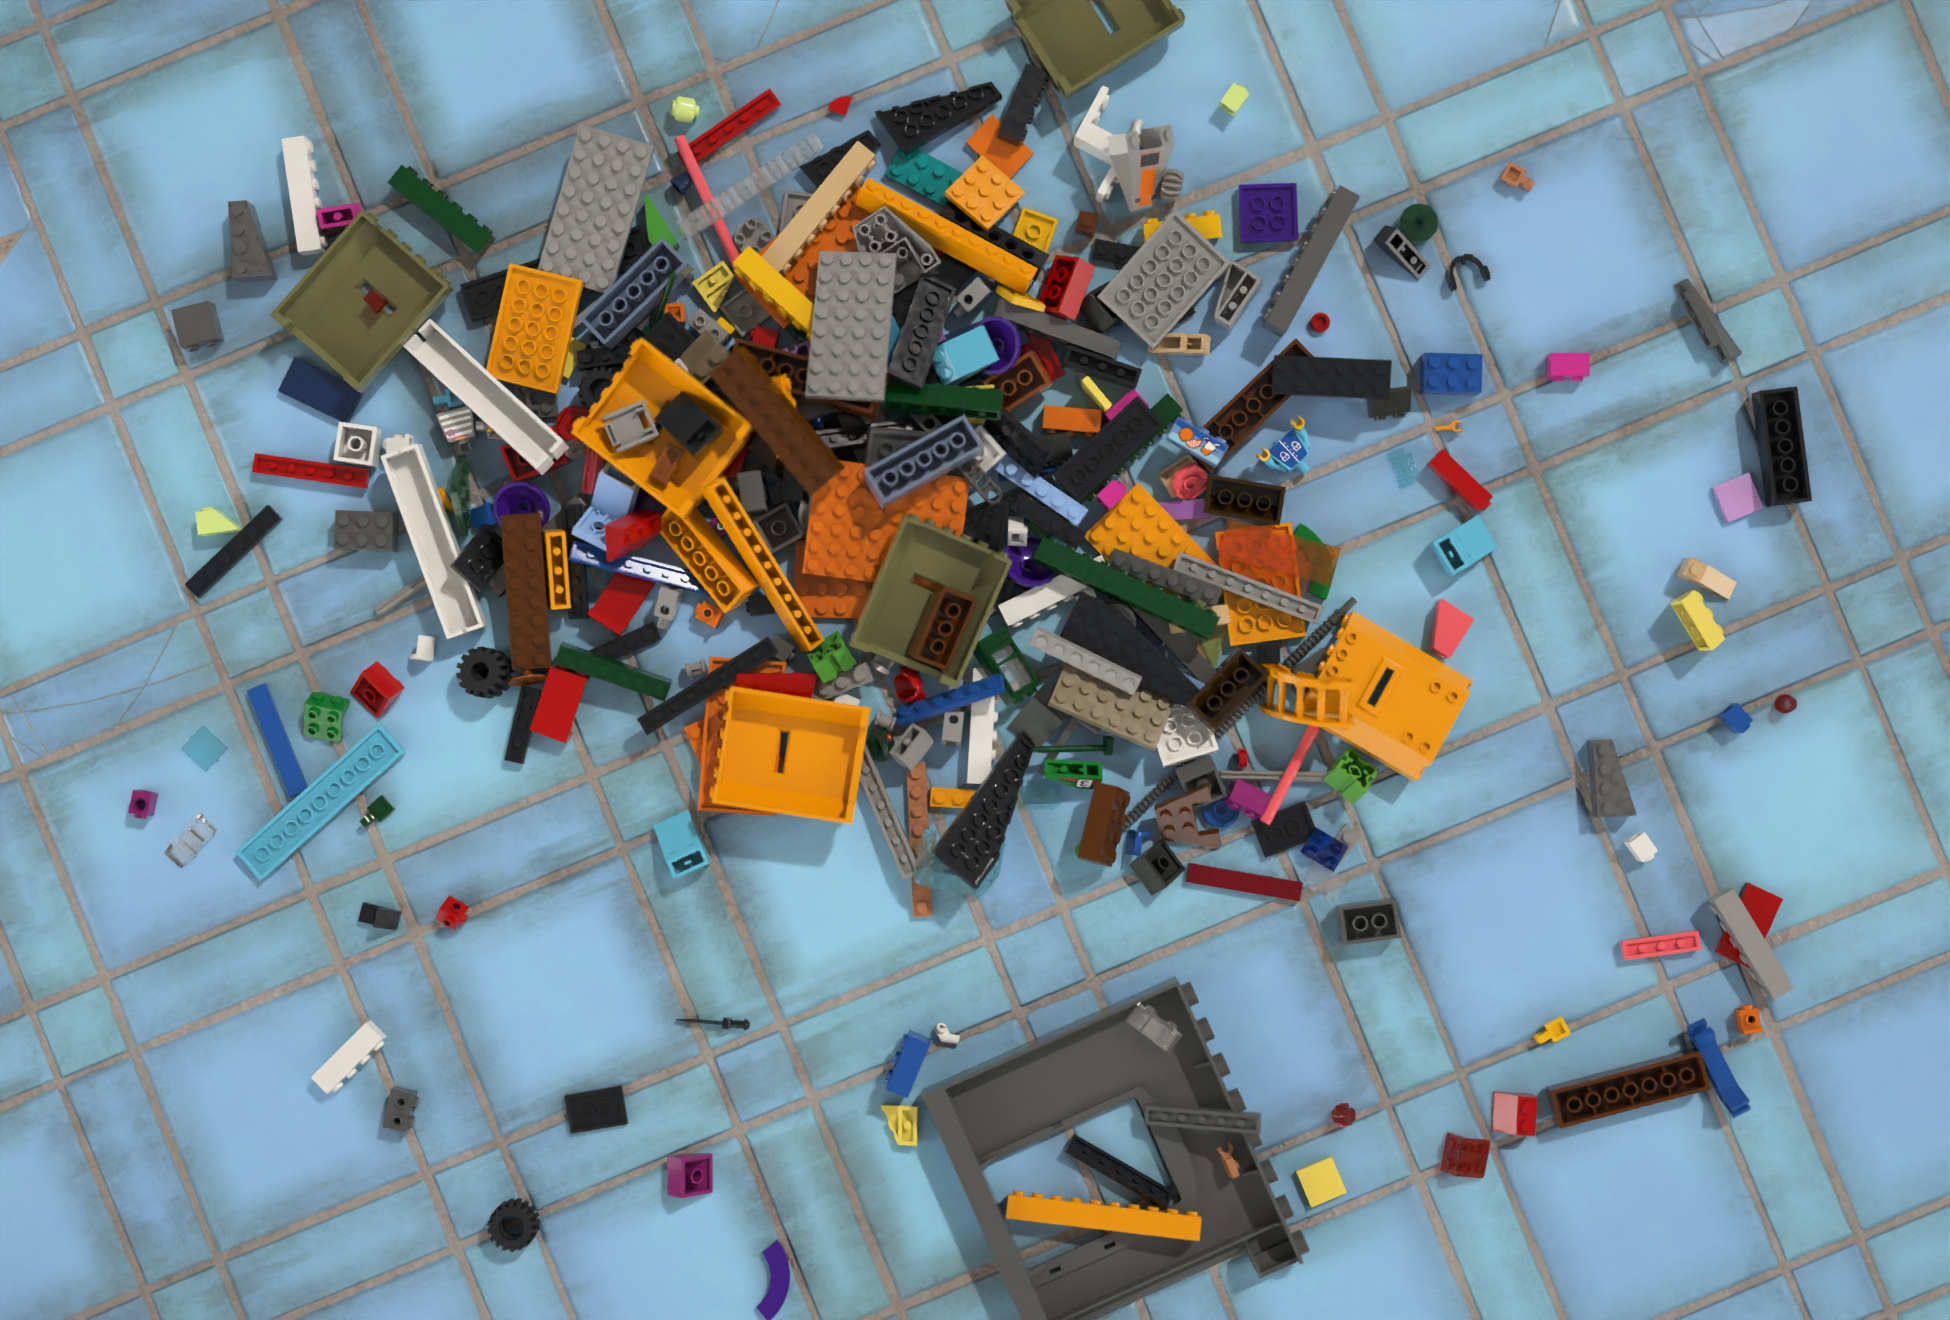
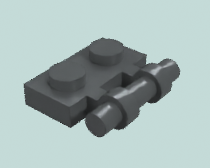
[521,386,559,419]

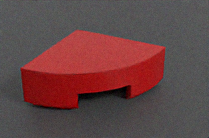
[828,96,852,117]

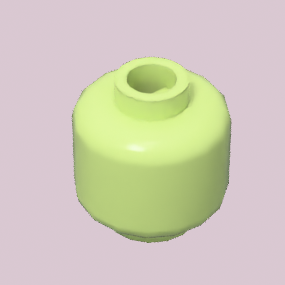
[670,96,699,123]

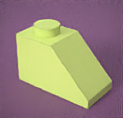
[195,507,242,536]

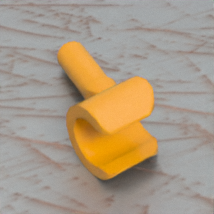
[1435,420,1464,433]

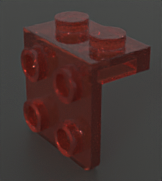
[1440,1132,1490,1178]

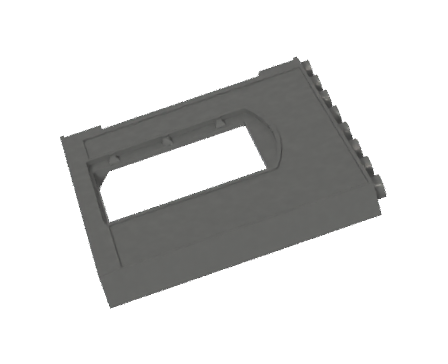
[922,977,1310,1320]

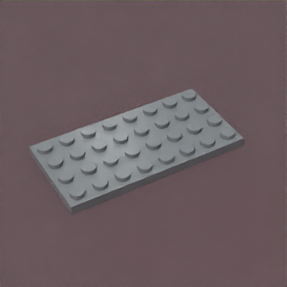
[538,124,655,293]
[805,251,897,401]

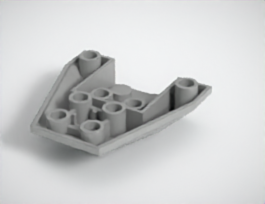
[853,206,941,295]

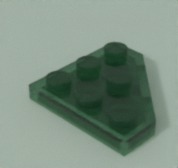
[449,455,472,536]

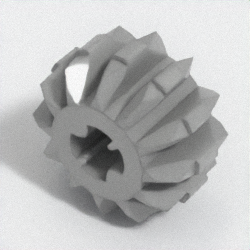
[1160,168,1184,202]

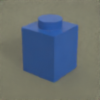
[1718,703,1753,733]

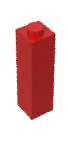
[1426,449,1493,512]

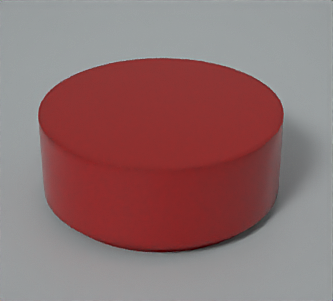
[1310,313,1330,333]
[1237,748,1247,768]

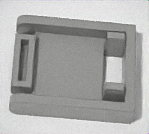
[601,400,660,454]

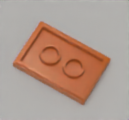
[966,115,1034,179]

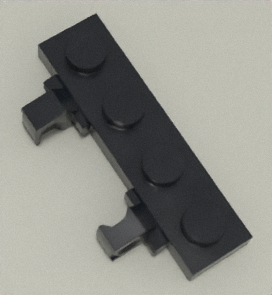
[577,328,640,371]

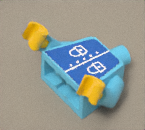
[1255,415,1311,475]

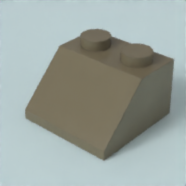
[680,329,731,385]

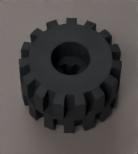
[456,647,514,699]

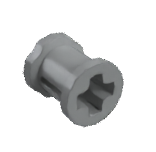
[685,658,708,680]
[873,710,897,733]

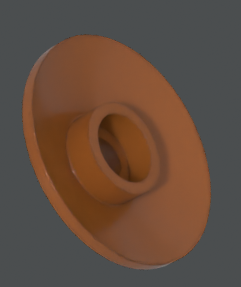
[508,669,547,686]

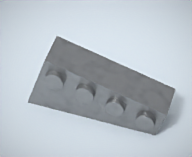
[228,200,278,282]
[1587,739,1637,818]

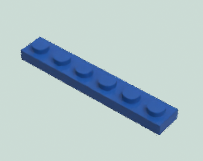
[896,673,1004,727]

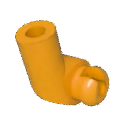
[438,488,460,512]

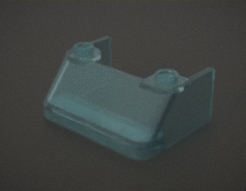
[914,828,1005,897]

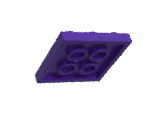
[1238,183,1299,243]

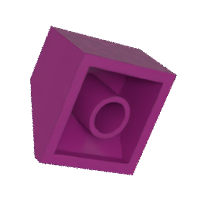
[668,1153,713,1198]

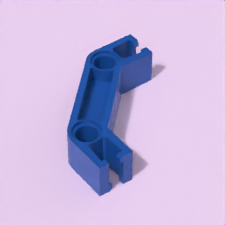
[1687,1018,1751,1118]

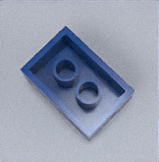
[1419,353,1483,396]
[884,1030,931,1098]

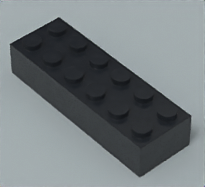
[1751,386,1812,508]

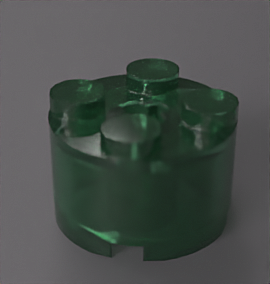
[1395,204,1438,247]

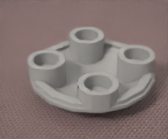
[734,218,772,253]

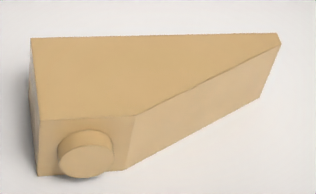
[1676,557,1737,600]

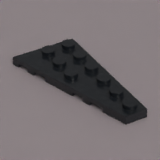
[875,82,1002,156]

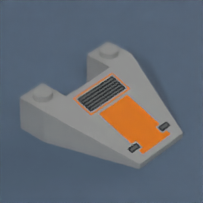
[1107,125,1174,212]

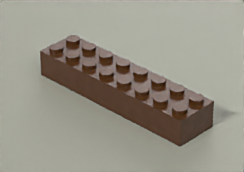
[732,338,887,420]
[1189,338,1314,474]
[709,346,845,496]
[500,512,553,670]
[1545,1048,1711,1128]

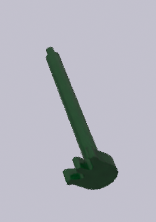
[642,270,676,337]
[1032,736,1114,755]

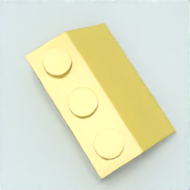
[1670,590,1725,651]

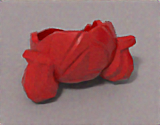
[894,666,926,704]

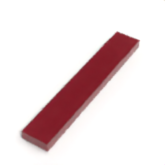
[1186,863,1303,901]

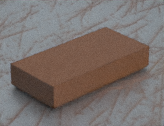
[649,442,685,486]

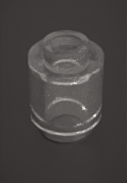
[565,440,586,461]

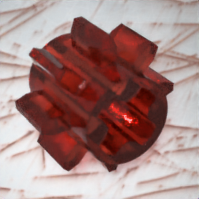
[1331,1103,1356,1128]

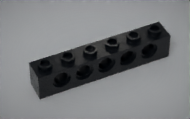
[939,201,1049,281]

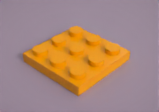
[944,155,1025,232]

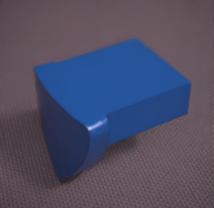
[470,502,497,528]
[1126,829,1152,856]

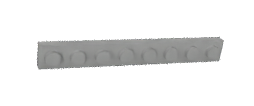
[1173,552,1324,625]
[860,741,922,880]

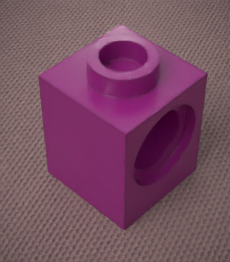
[128,789,158,819]

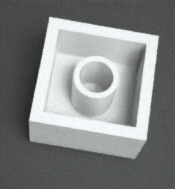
[333,422,383,468]

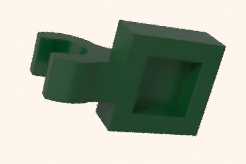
[359,795,395,827]

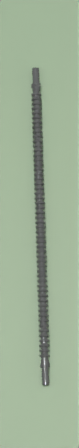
[1120,597,1357,835]

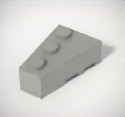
[1214,259,1263,332]

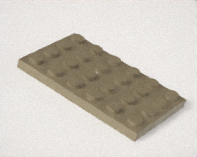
[1048,662,1175,752]

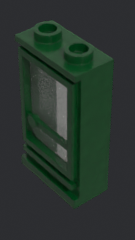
[973,625,1042,706]

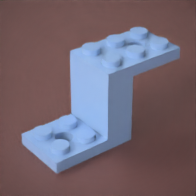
[571,461,640,551]

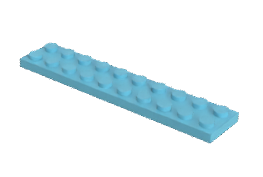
[236,723,406,881]

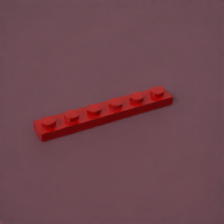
[676,88,781,169]
[252,453,371,489]

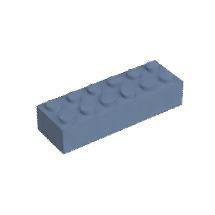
[579,237,694,350]
[862,415,984,509]

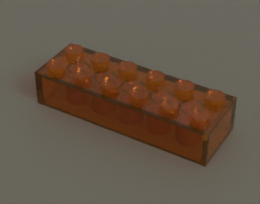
[1216,518,1341,587]

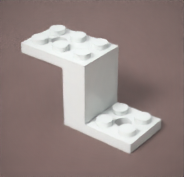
[1073,85,1119,203]

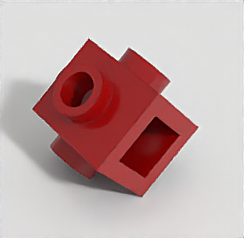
[435,895,469,930]

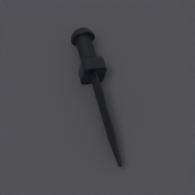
[676,1017,750,1031]

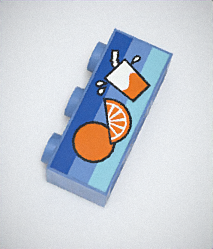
[1165,417,1229,468]

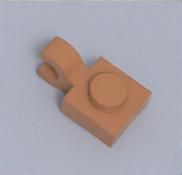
[1499,161,1535,192]
[1217,1142,1240,1178]

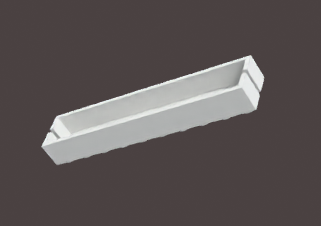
[403,318,569,475]
[380,443,488,639]

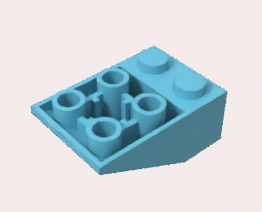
[1429,515,1498,577]
[653,810,712,879]

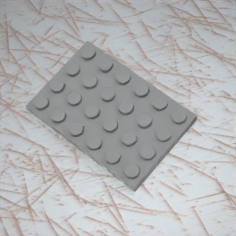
[1097,210,1231,349]

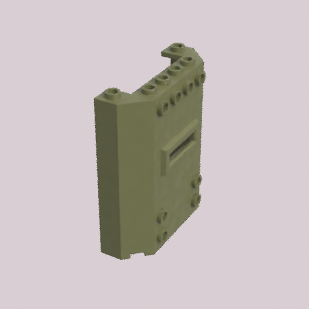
[1005,0,1185,100]
[270,210,454,394]
[849,513,1012,689]

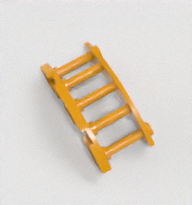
[1258,662,1358,730]

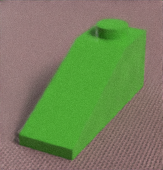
[644,195,680,250]

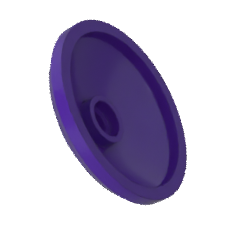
[973,316,1021,375]
[493,481,551,527]
[1003,537,1057,587]

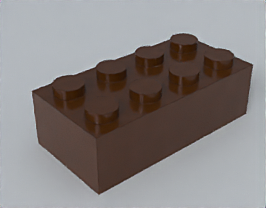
[907,582,978,671]
[1077,782,1130,867]

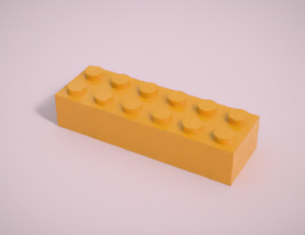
[660,507,759,614]

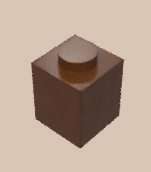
[1075,210,1099,238]

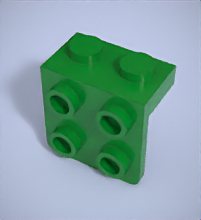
[304,692,350,742]

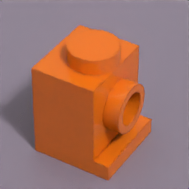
[665,302,687,324]
[694,601,725,628]
[1734,1004,1763,1035]

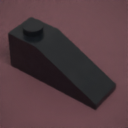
[1373,225,1431,280]

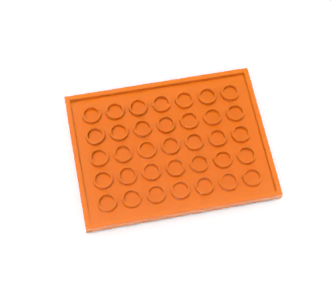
[802,460,970,590]

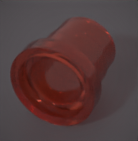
[363,290,388,314]
[1774,694,1797,713]

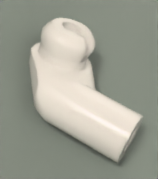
[1130,119,1144,148]
[935,1023,960,1045]

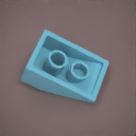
[932,325,1000,386]

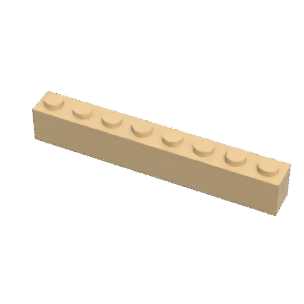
[762,141,876,275]

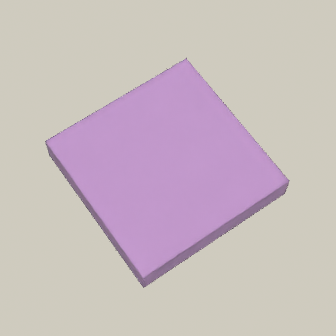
[1712,473,1764,523]

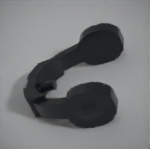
[1447,254,1491,292]

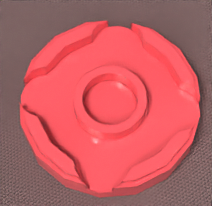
[1171,463,1208,500]

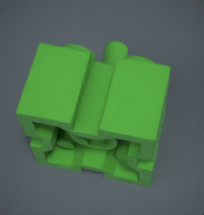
[806,631,857,684]
[1323,746,1379,804]

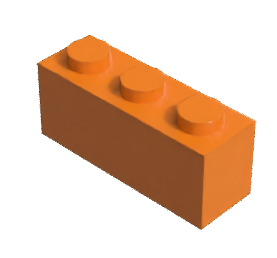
[1042,405,1102,438]

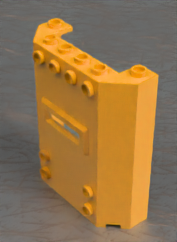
[571,338,754,519]
[1294,611,1473,782]
[709,686,870,824]

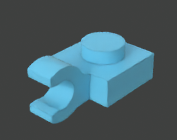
[433,389,466,409]

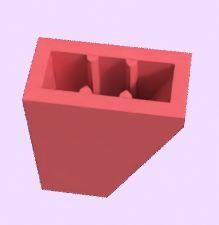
[1430,599,1475,659]

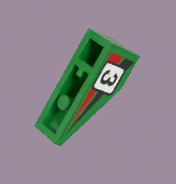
[1044,759,1103,790]

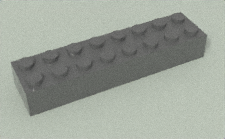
[1261,185,1360,338]

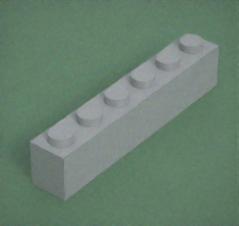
[1708,887,1794,1000]

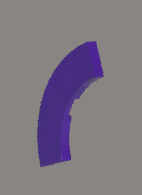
[756,1239,790,1320]

